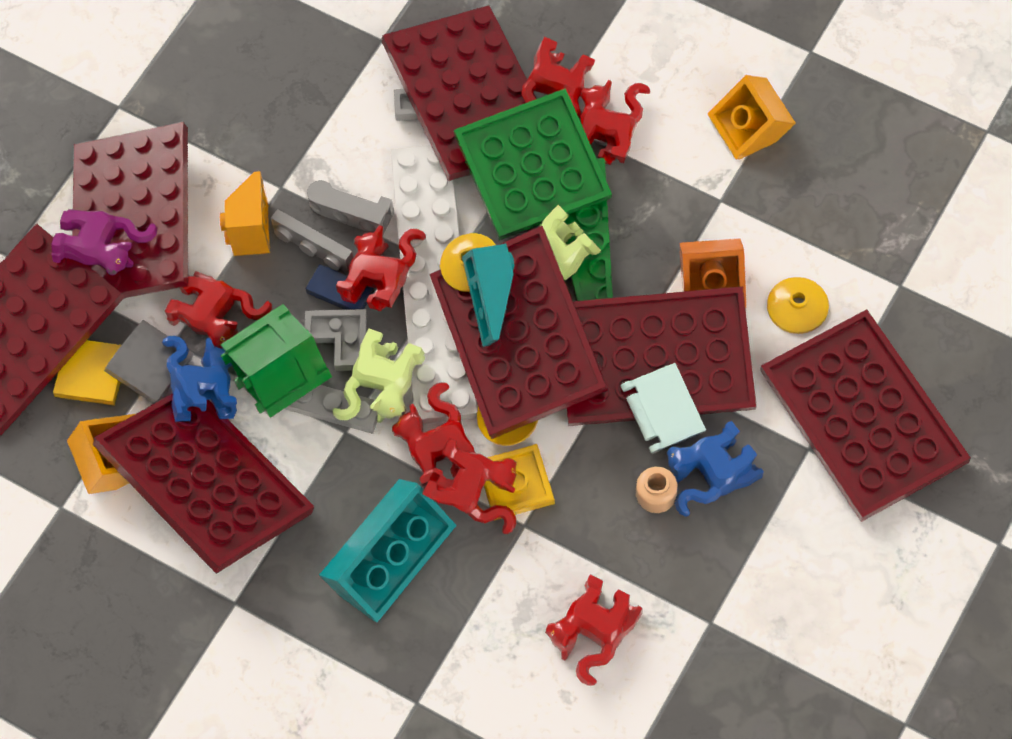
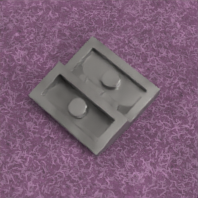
[104,320,194,404]

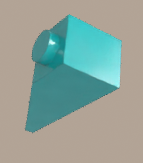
[462,243,514,347]

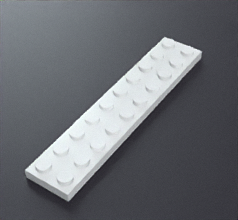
[391,145,477,424]

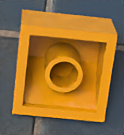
[707,75,796,160]
[220,171,270,256]
[67,414,135,494]

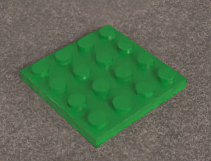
[454,88,612,241]

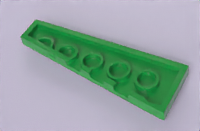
[564,158,613,301]

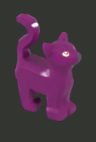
[51,209,158,275]

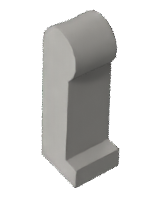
[307,180,394,236]

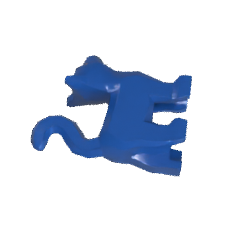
[162,336,237,422]
[667,421,764,517]

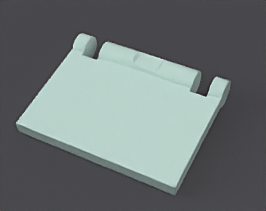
[621,363,706,454]

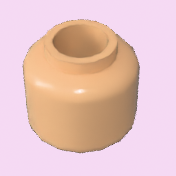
[636,466,678,513]

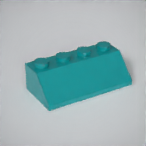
[319,479,457,622]

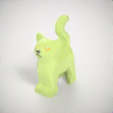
[541,205,601,280]
[333,328,425,423]

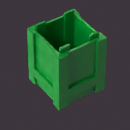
[220,304,332,418]

